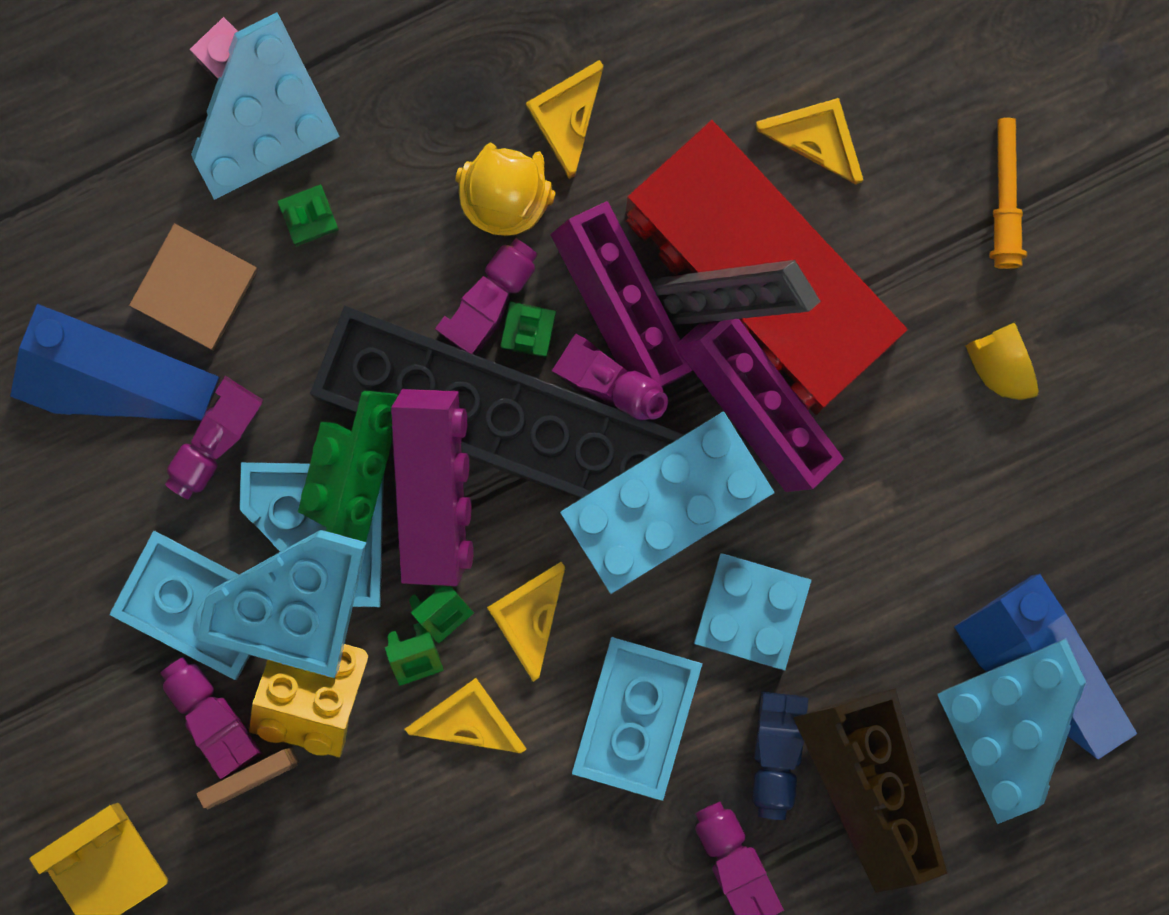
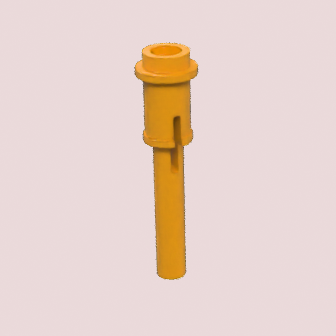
[989,118,1027,269]

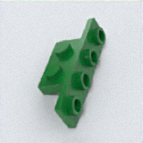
[298,391,398,542]

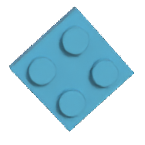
[694,553,811,671]

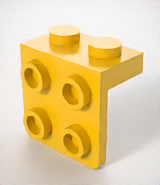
[249,644,368,758]

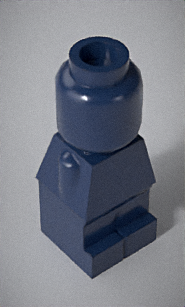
[752,692,809,820]

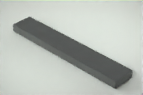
[649,260,821,326]

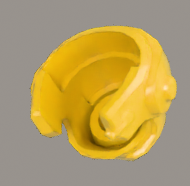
[455,142,556,236]

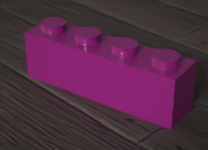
[550,201,693,388]
[675,319,844,492]
[391,389,473,586]

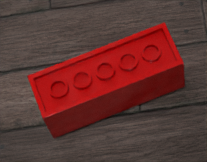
[626,120,908,415]

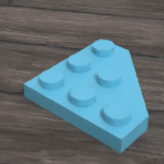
[191,12,340,200]
[240,462,384,607]
[197,530,367,678]
[937,638,1086,824]

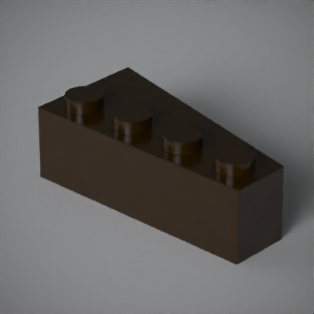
[793,688,948,893]

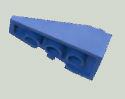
[10,304,220,421]
[954,574,1137,759]

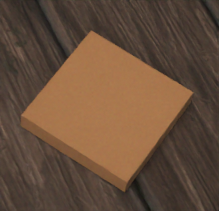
[129,223,258,351]
[196,748,299,810]

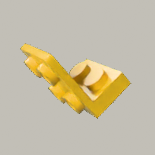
[29,803,168,915]

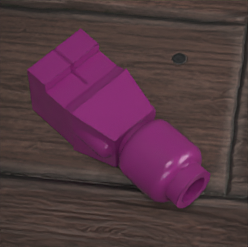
[435,238,538,356]
[552,334,668,420]
[165,375,263,499]
[160,657,263,779]
[695,801,784,915]

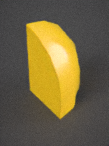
[965,323,1039,400]

